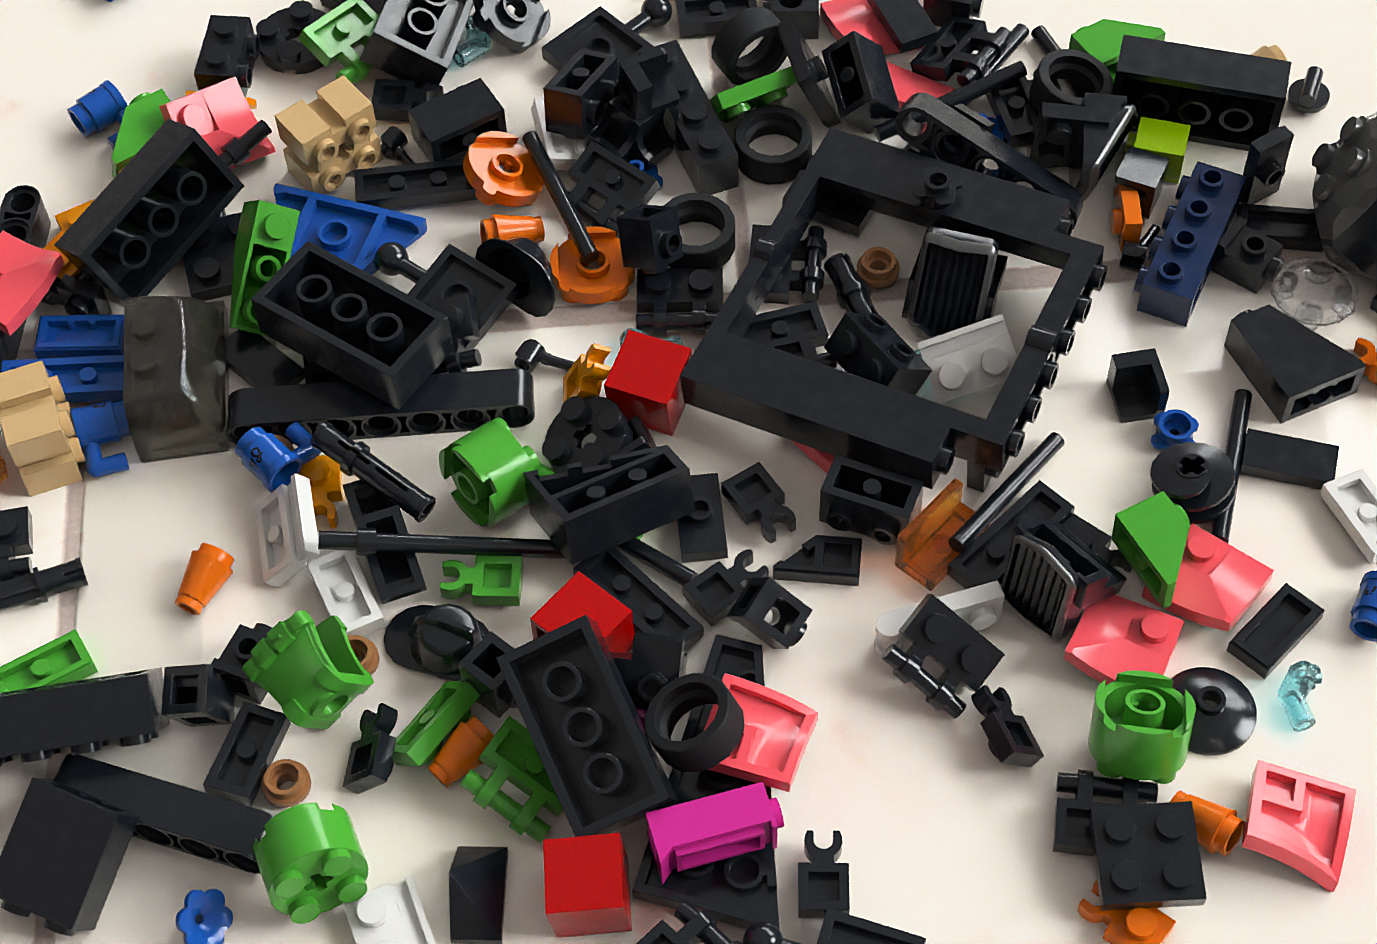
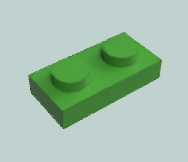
[392,681,481,767]

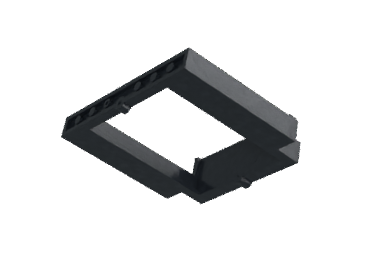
[680,128,1108,493]

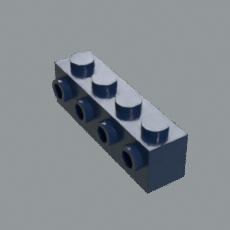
[1134,161,1247,327]

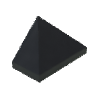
[449,846,508,944]

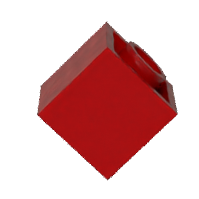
[604,330,692,436]
[530,571,634,653]
[543,833,632,938]

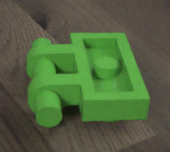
[298,0,378,83]
[709,67,797,123]
[459,716,563,843]

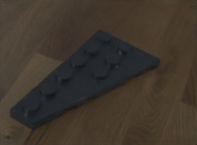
[632,634,780,930]

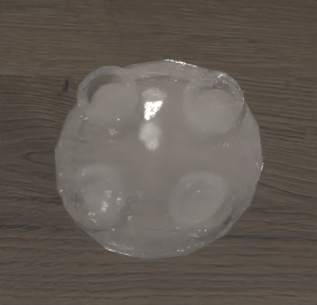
[1270,256,1359,331]

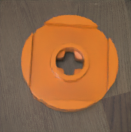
[463,131,544,207]
[550,226,636,304]

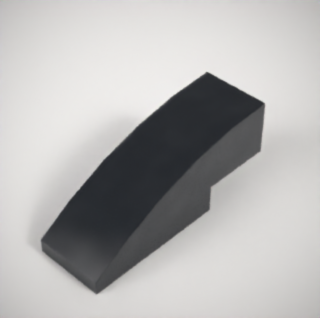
[343,480,427,604]

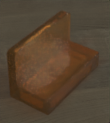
[895,478,990,591]

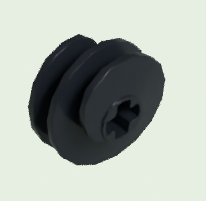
[1150,442,1236,525]

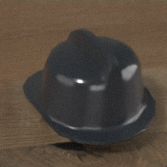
[475,236,555,317]
[383,604,490,681]

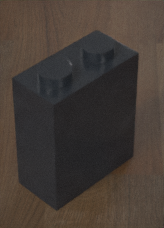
[0,778,140,936]

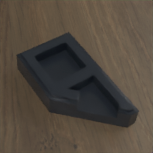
[773,535,862,586]

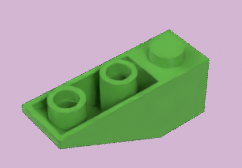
[229,200,300,337]

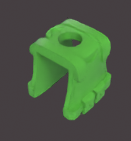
[242,610,374,729]

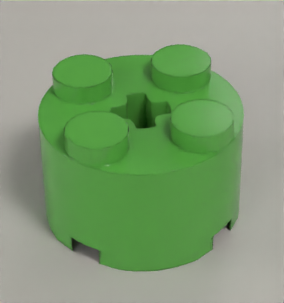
[439,417,541,527]
[1088,670,1196,784]
[253,802,369,924]

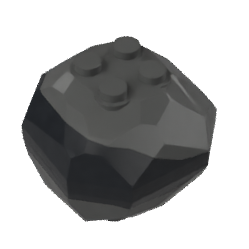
[1312,111,1377,281]

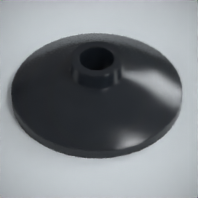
[1171,667,1257,756]

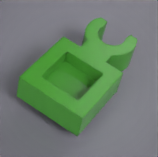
[440,555,524,606]

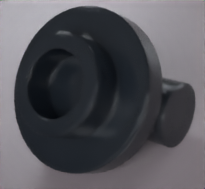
[1287,66,1330,113]

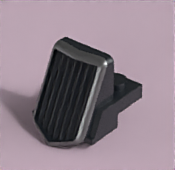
[1027,92,1138,202]
[902,226,1008,339]
[1001,516,1127,641]

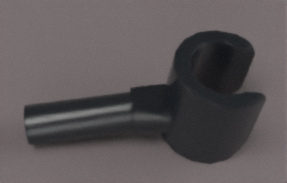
[380,126,415,165]
[1119,224,1161,270]
[514,339,574,373]

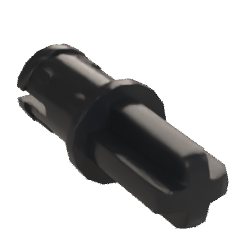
[0,557,88,611]

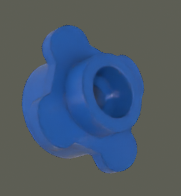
[1150,409,1199,450]

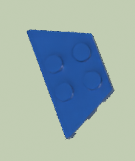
[273,183,428,275]

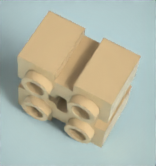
[274,75,383,194]
[0,360,86,497]

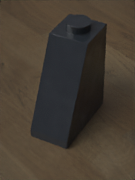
[1224,304,1366,424]

